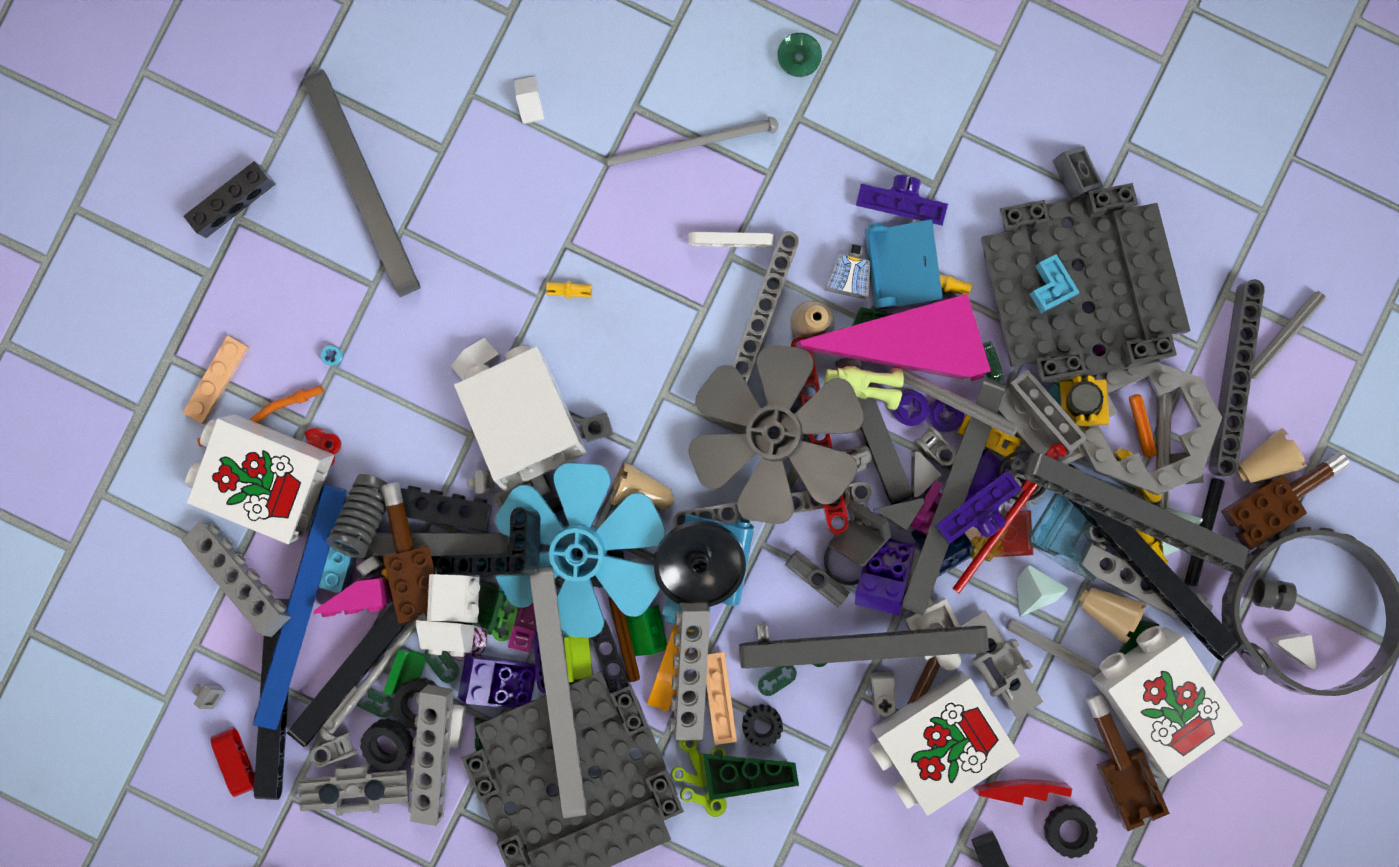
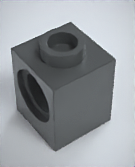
[578,413,614,442]

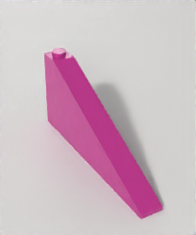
[795,294,991,382]

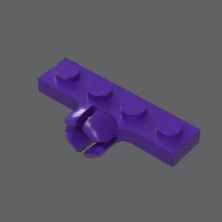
[855,174,948,226]
[934,471,1022,544]

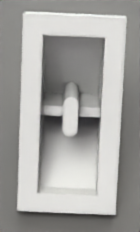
[514,76,545,124]
[451,338,499,380]
[1268,632,1317,670]

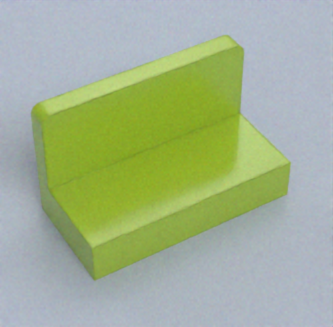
[564,636,593,682]

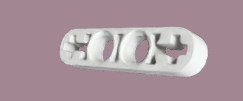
[688,232,775,248]

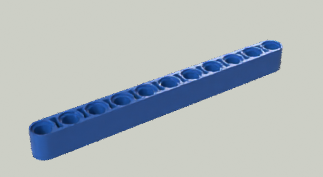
[253,484,347,730]

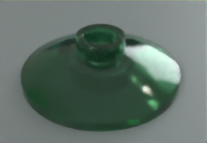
[777,33,822,77]

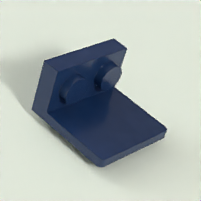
[911,530,975,577]

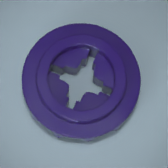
[893,391,929,426]
[928,400,964,432]

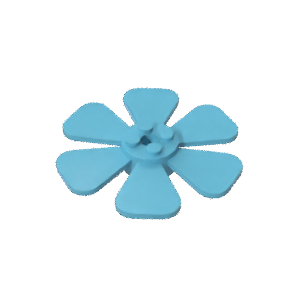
[495,462,665,638]

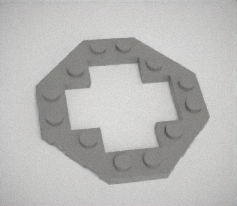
[1078,362,1222,495]

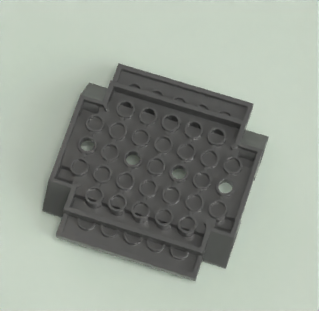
[981,183,1191,382]
[461,671,684,867]

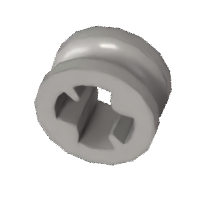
[756,621,769,642]

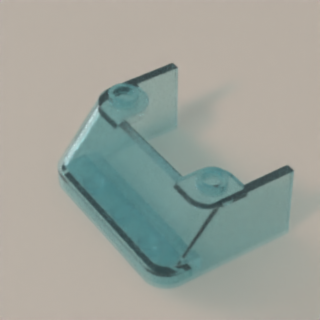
[1029,473,1130,581]

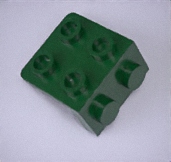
[466,579,506,635]

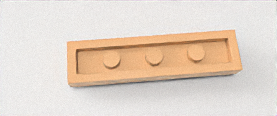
[182,335,249,424]
[706,651,737,745]

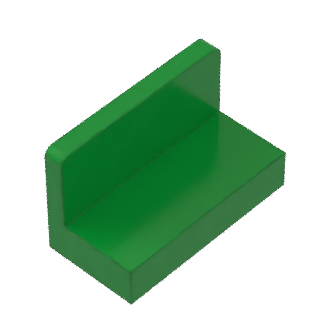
[625,605,667,656]
[383,647,427,698]

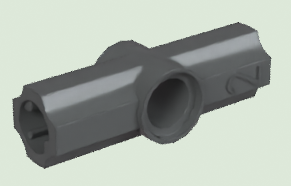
[785,550,850,607]

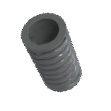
[326,474,388,559]

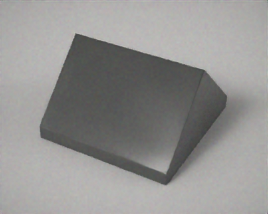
[1053,146,1103,200]
[873,498,924,530]

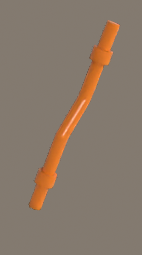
[197,385,324,447]

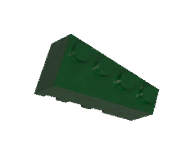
[699,753,799,800]

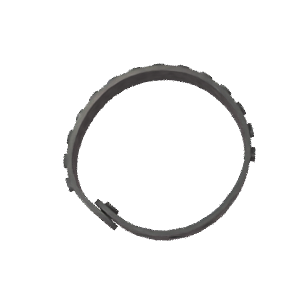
[1221,527,1399,696]

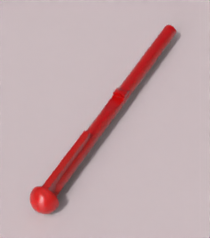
[952,443,1066,594]

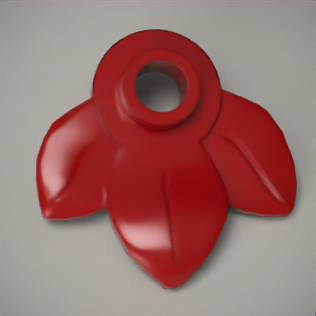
[304,428,342,467]

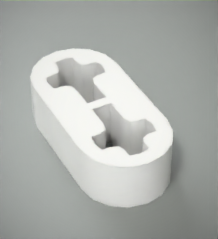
[450,704,466,748]

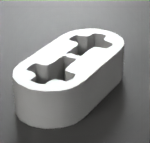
[357,556,383,577]

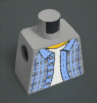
[824,244,870,299]

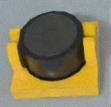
[1059,376,1109,426]

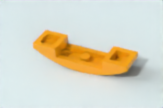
[647,625,693,712]

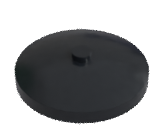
[654,521,746,607]

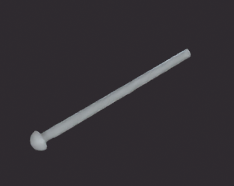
[606,117,779,167]
[320,613,426,740]

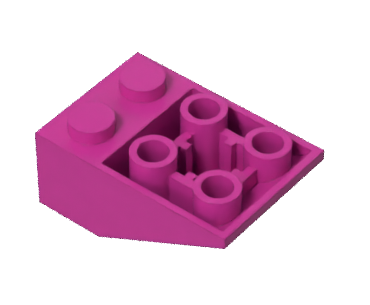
[314,576,393,617]

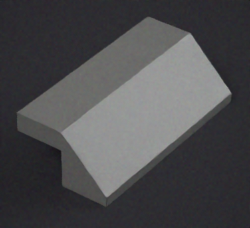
[997,370,1088,462]

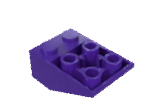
[855,539,916,616]
[457,653,536,708]

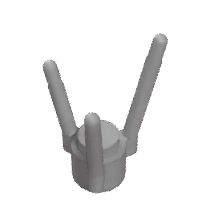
[839,446,873,473]

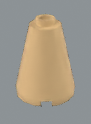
[791,300,835,339]
[1237,428,1307,484]
[609,462,674,511]
[1078,587,1147,643]

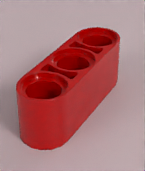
[210,728,255,797]

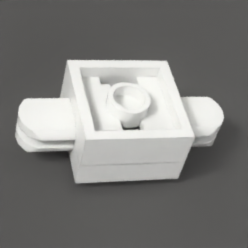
[902,597,961,670]

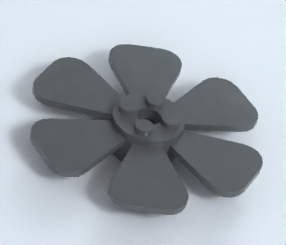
[688,345,864,524]

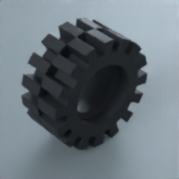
[742,704,783,748]

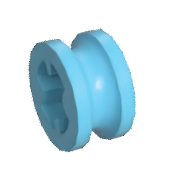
[321,346,343,366]

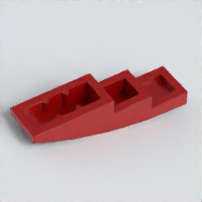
[974,779,1073,806]

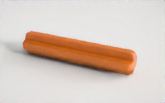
[1129,394,1157,457]

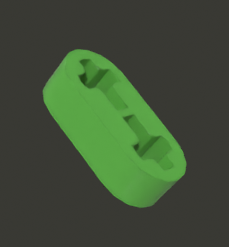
[492,599,519,641]

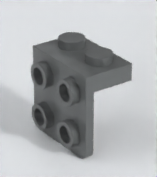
[829,500,891,566]

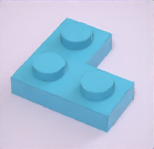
[1030,254,1080,313]

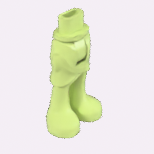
[824,366,904,410]

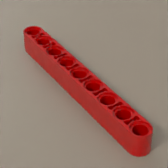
[790,337,848,535]

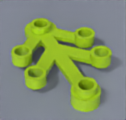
[671,740,727,817]

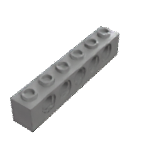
[181,521,291,637]
[1074,542,1213,622]
[669,603,710,740]
[408,685,454,826]

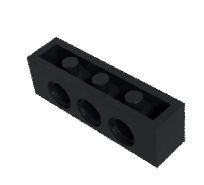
[183,161,276,238]
[400,485,492,533]

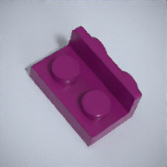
[910,480,943,535]

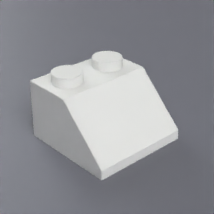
[427,574,480,623]
[416,620,474,657]

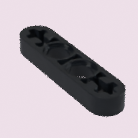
[591,618,630,693]

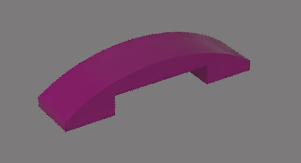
[508,603,537,653]

